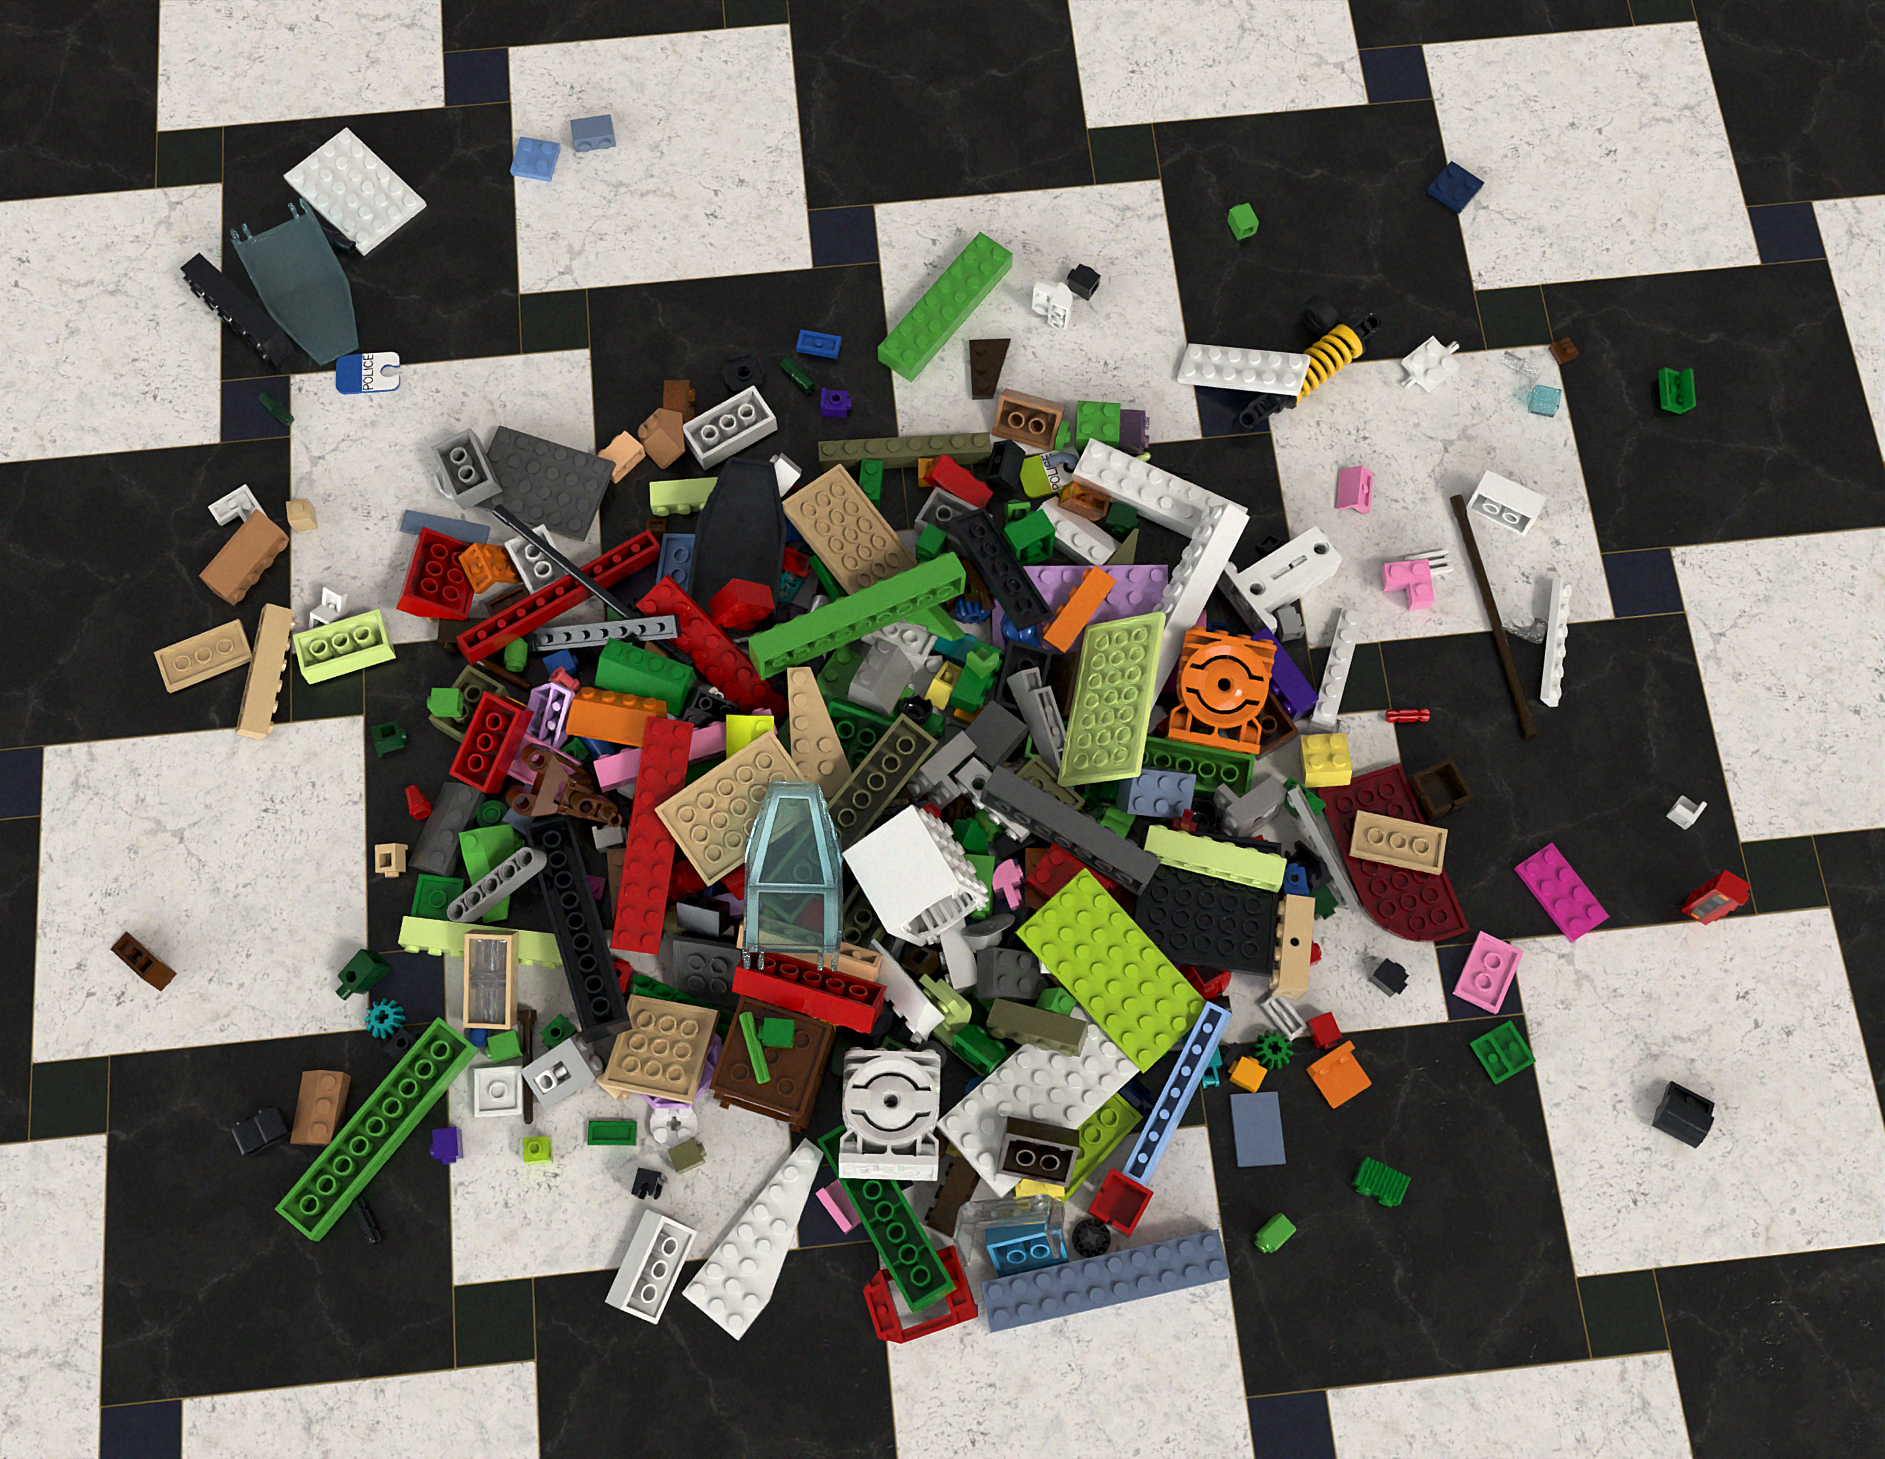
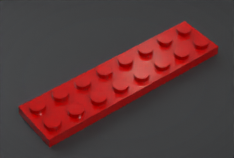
[636,574,789,723]

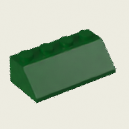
[594,637,696,716]

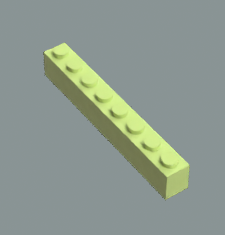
[398,916,564,970]

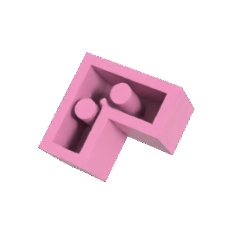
[1381,559,1435,610]

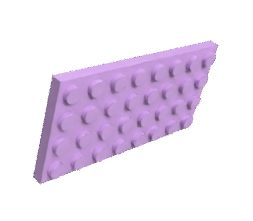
[992,565,1168,655]

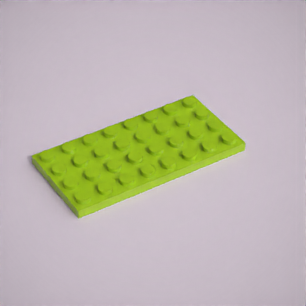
[1015,867,1207,1074]

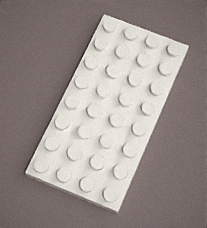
[936,1002,1140,1198]

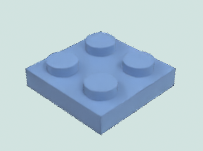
[510,137,561,182]

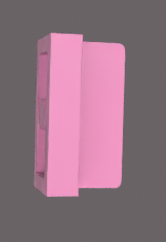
[1336,465,1374,514]
[815,1179,862,1234]

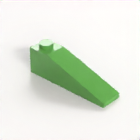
[459,824,516,924]

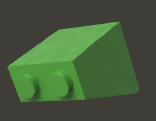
[963,854,998,923]

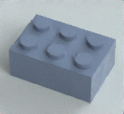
[1115,765,1196,818]

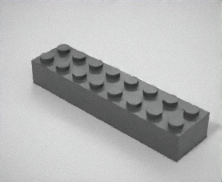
[980,765,1161,896]

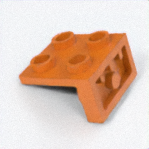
[458,542,522,594]
[1306,1040,1372,1109]

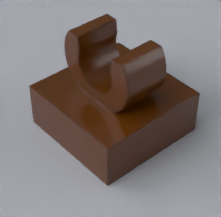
[1548,337,1579,365]

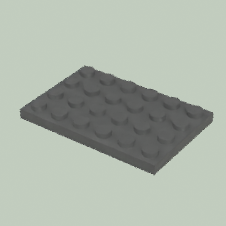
[473,425,617,542]

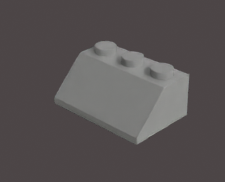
[847,637,915,717]

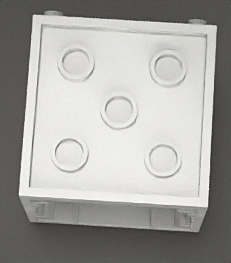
[842,805,990,947]

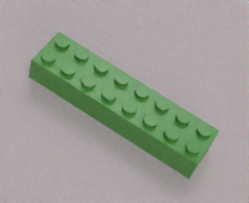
[878,232,1013,382]

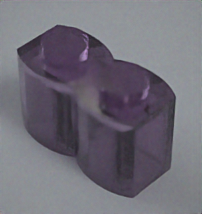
[1118,409,1149,455]

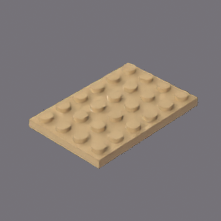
[782,464,918,596]
[654,729,824,887]

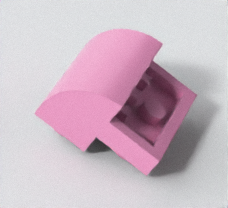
[992,859,1026,911]

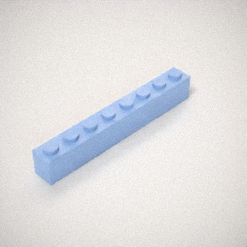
[1122,1001,1233,1186]

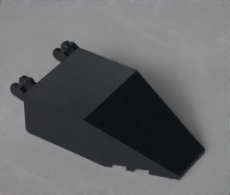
[687,456,787,632]

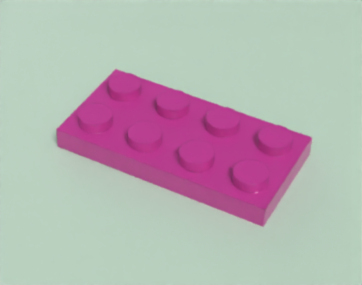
[1514,843,1610,943]

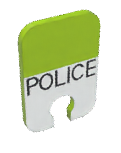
[1019,447,1080,499]

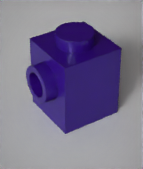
[430,1127,463,1165]

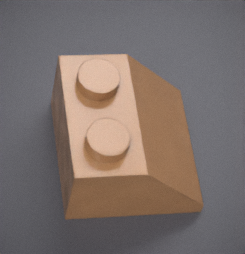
[638,408,685,469]

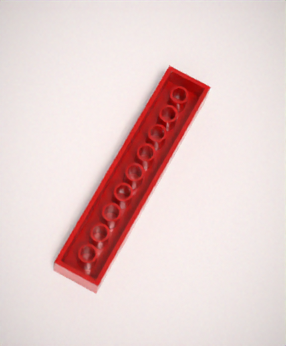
[609,716,694,955]

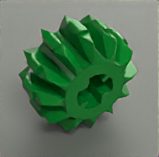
[1253,1029,1294,1070]

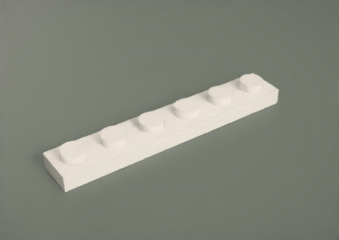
[1540,577,1572,707]
[1311,607,1363,727]

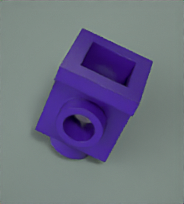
[820,388,852,418]

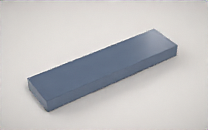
[400,510,491,545]

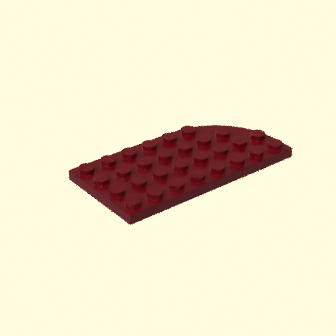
[1315,763,1470,942]

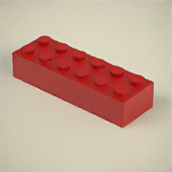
[732,947,887,1034]

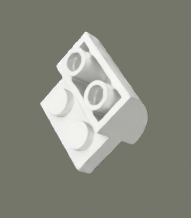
[1032,281,1073,331]

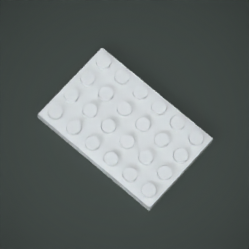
[284,127,427,256]

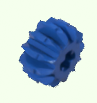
[954,596,991,625]

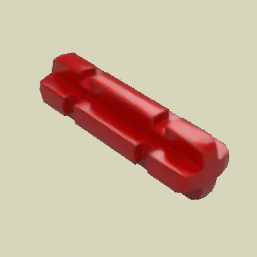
[1385,708,1430,723]

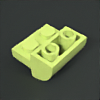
[919,974,972,1033]

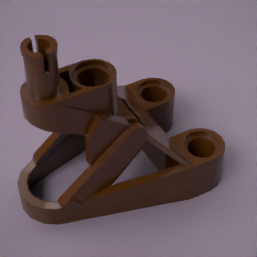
[506,743,622,828]

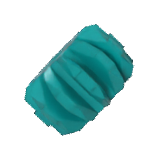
[363,999,406,1039]

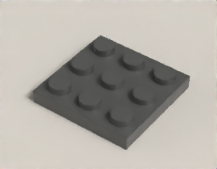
[673,935,744,1010]

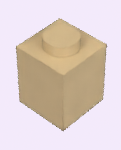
[286,498,317,532]

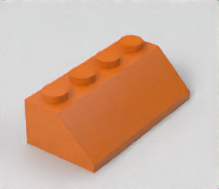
[565,687,668,747]

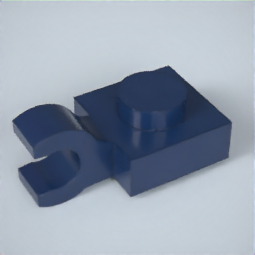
[1119,1077,1157,1119]

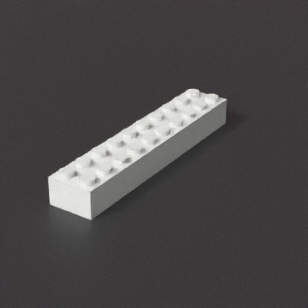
[1151,503,1250,710]

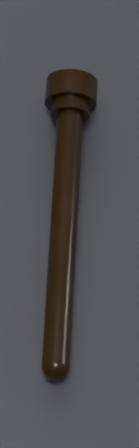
[518,1009,537,1125]

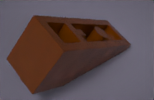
[110,931,177,991]

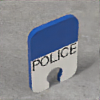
[336,352,400,395]

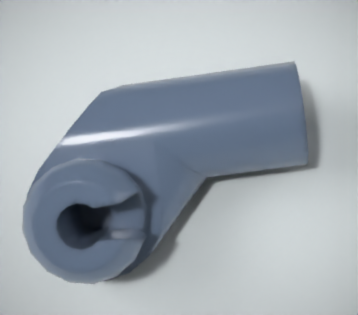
[1047,452,1078,469]

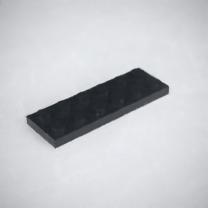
[948,507,1054,632]

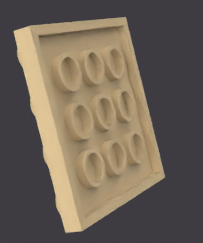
[602,994,720,1104]

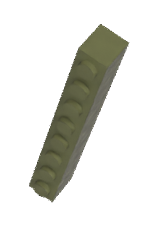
[818,432,991,472]

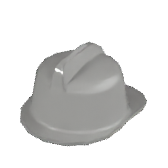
[960,914,1015,954]

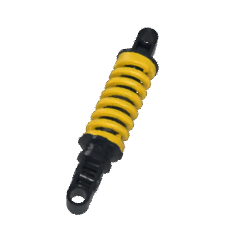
[1232,313,1382,433]

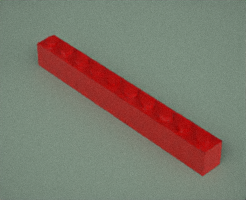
[456,530,660,665]

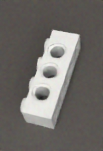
[955,757,1032,843]

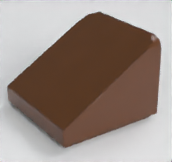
[645,519,668,545]

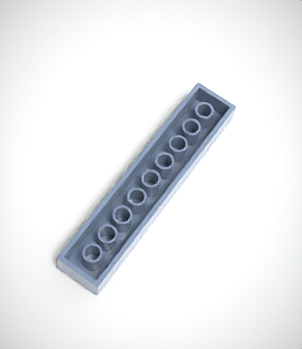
[980,1229,1231,1333]

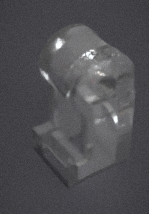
[1503,604,1548,643]
[1306,714,1351,737]

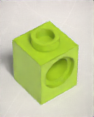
[523,1135,553,1166]

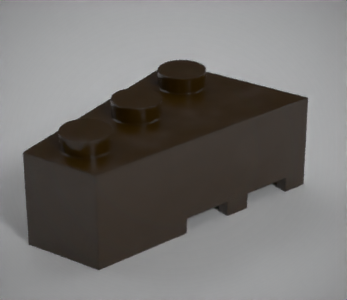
[924,1156,981,1240]

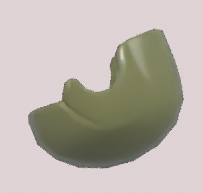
[662,903,689,937]

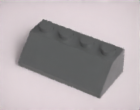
[408,782,486,878]

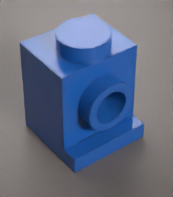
[1281,863,1309,899]

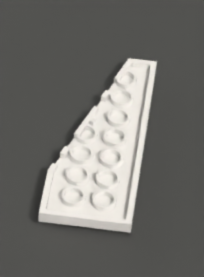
[682,1138,824,1341]

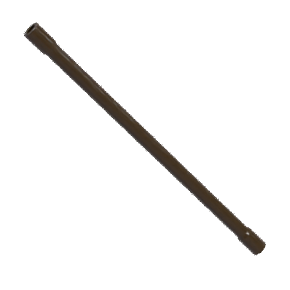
[1450,494,1539,739]

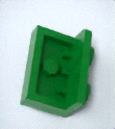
[1658,367,1696,414]

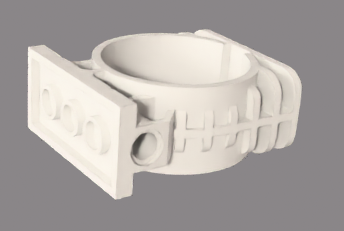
[839,1047,941,1181]

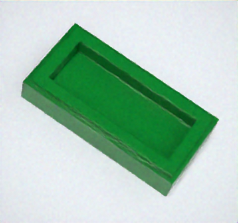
[587,1121,638,1146]

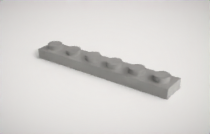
[1287,784,1362,914]

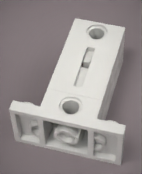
[1216,525,1342,635]

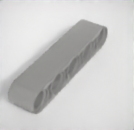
[447,847,547,924]

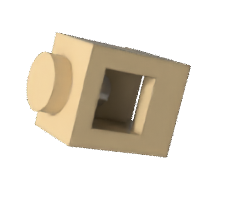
[375,843,408,878]

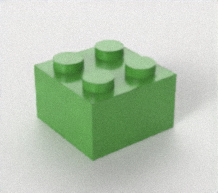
[1075,401,1121,451]

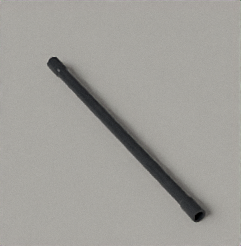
[492,504,696,668]

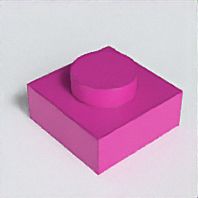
[587,875,607,902]

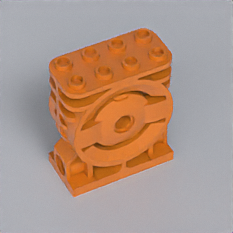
[1163,626,1277,755]

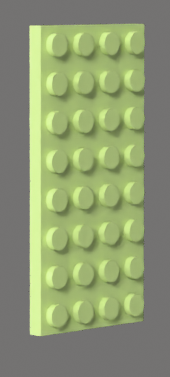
[1057,611,1166,787]

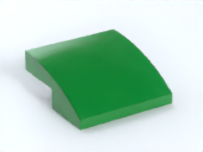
[1470,1020,1536,1085]

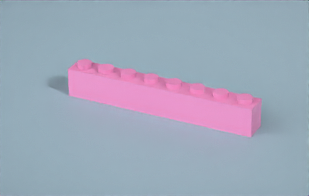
[593,708,779,792]

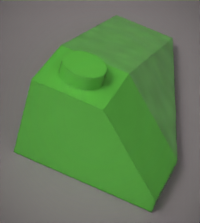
[907,604,965,641]

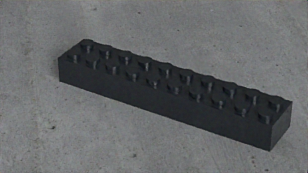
[523,814,633,1044]

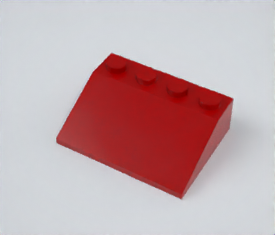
[396,527,475,620]

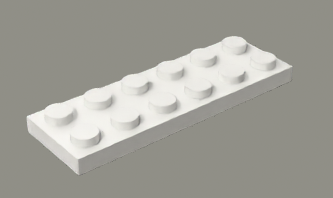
[1177,343,1311,396]

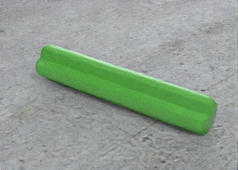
[739,1012,770,1084]

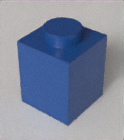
[543,649,580,676]

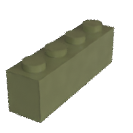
[986,998,1088,1057]

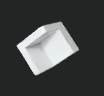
[1666,796,1707,830]

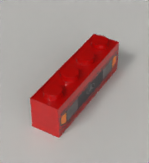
[1681,870,1751,925]

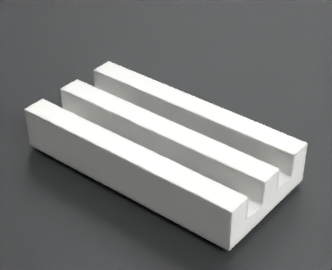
[1405,549,1454,576]
[1260,996,1308,1042]

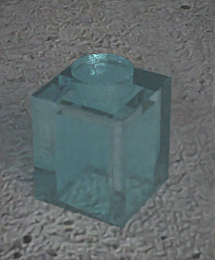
[1526,384,1562,418]

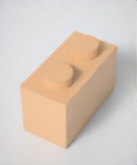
[597,431,646,484]

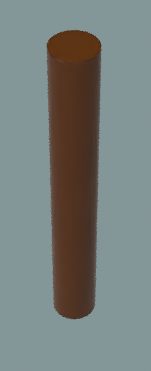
[476,658,533,692]

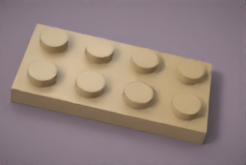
[154,619,253,693]
[1348,810,1448,875]

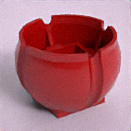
[1179,965,1232,1000]

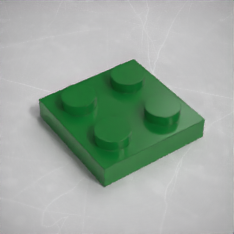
[410,874,466,922]

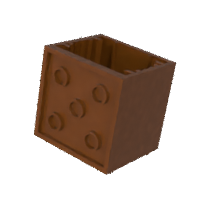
[709,995,836,1133]

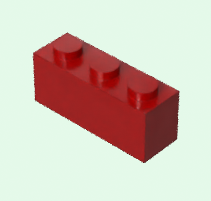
[922,454,993,508]

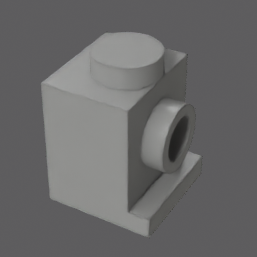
[1274,605,1305,642]

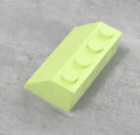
[293,609,396,684]

